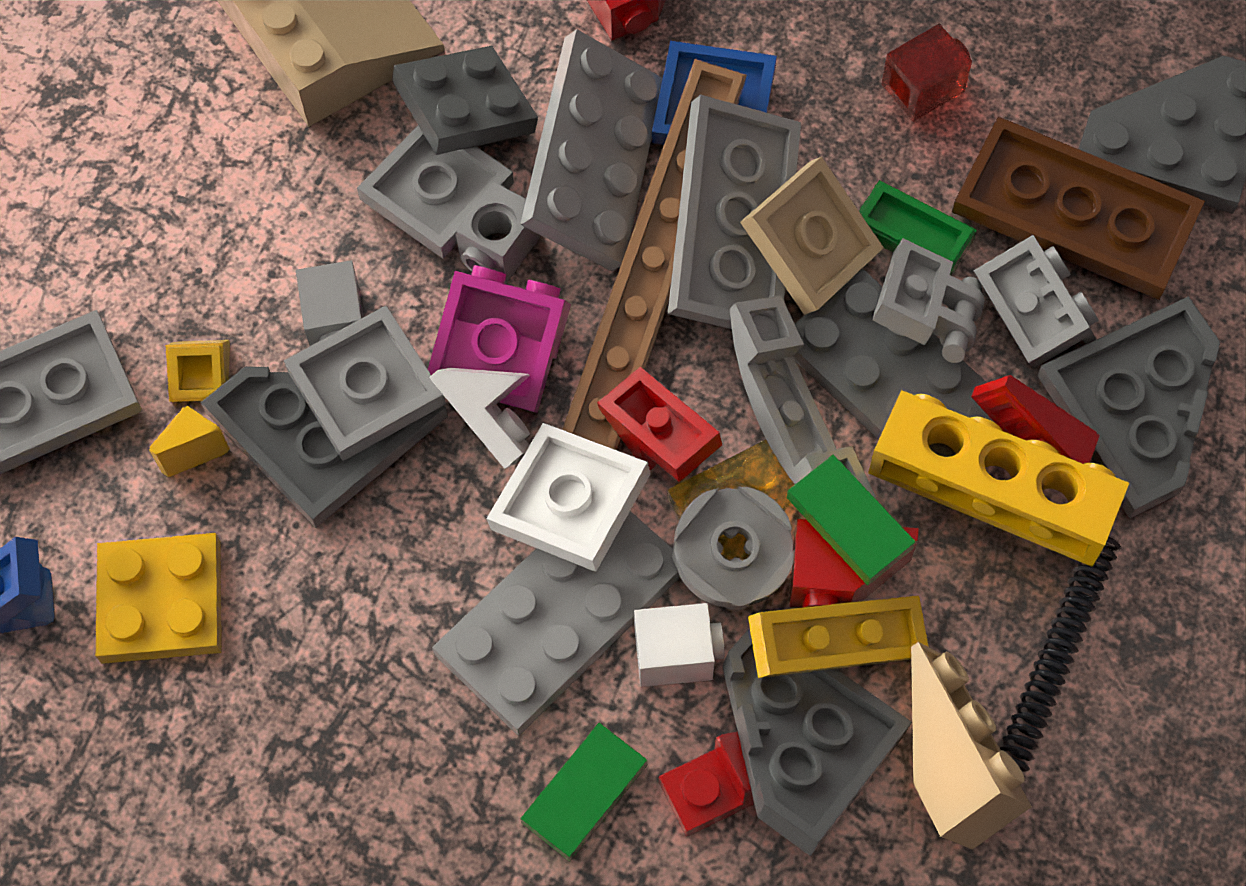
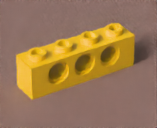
[868,390,1129,567]

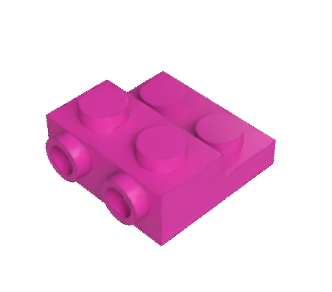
[428,265,571,413]

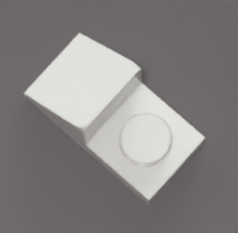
[429,368,530,469]

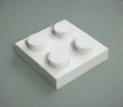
[486,423,650,572]

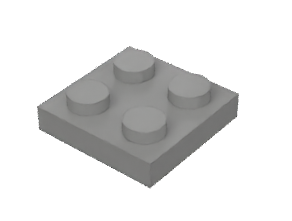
[357,125,514,259]
[284,306,446,461]

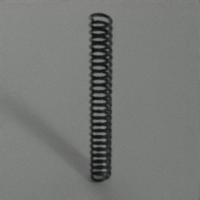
[999,537,1121,781]

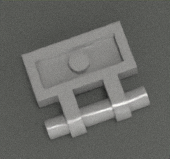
[872,238,985,363]

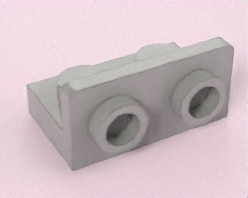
[974,235,1099,369]

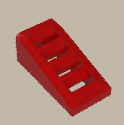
[971,375,1100,464]

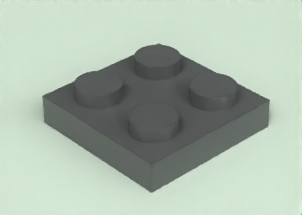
[392,46,538,155]

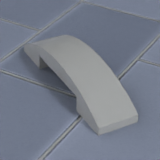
[730,295,876,498]

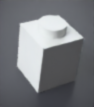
[634,603,724,687]

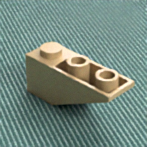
[911,642,1032,849]

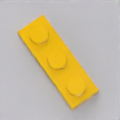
[748,595,929,678]

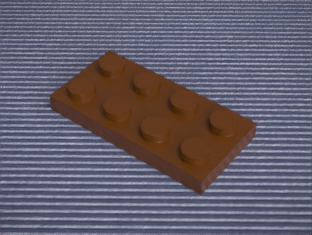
[952,116,1205,300]

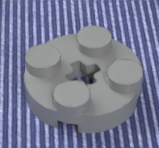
[672,486,795,611]

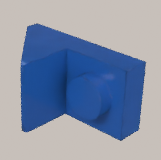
[0,537,55,633]

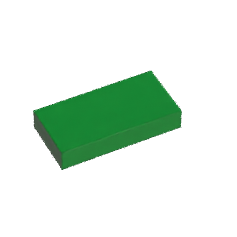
[859,180,977,276]
[786,454,916,586]
[520,723,648,862]

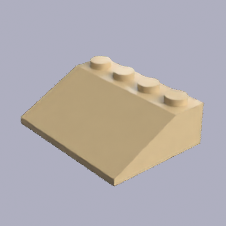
[217,0,445,127]

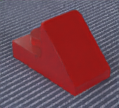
[597,367,722,482]
[659,731,754,837]

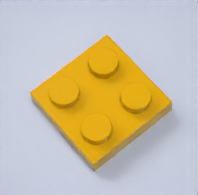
[95,533,222,664]

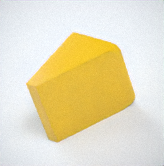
[165,340,230,402]
[149,406,230,477]

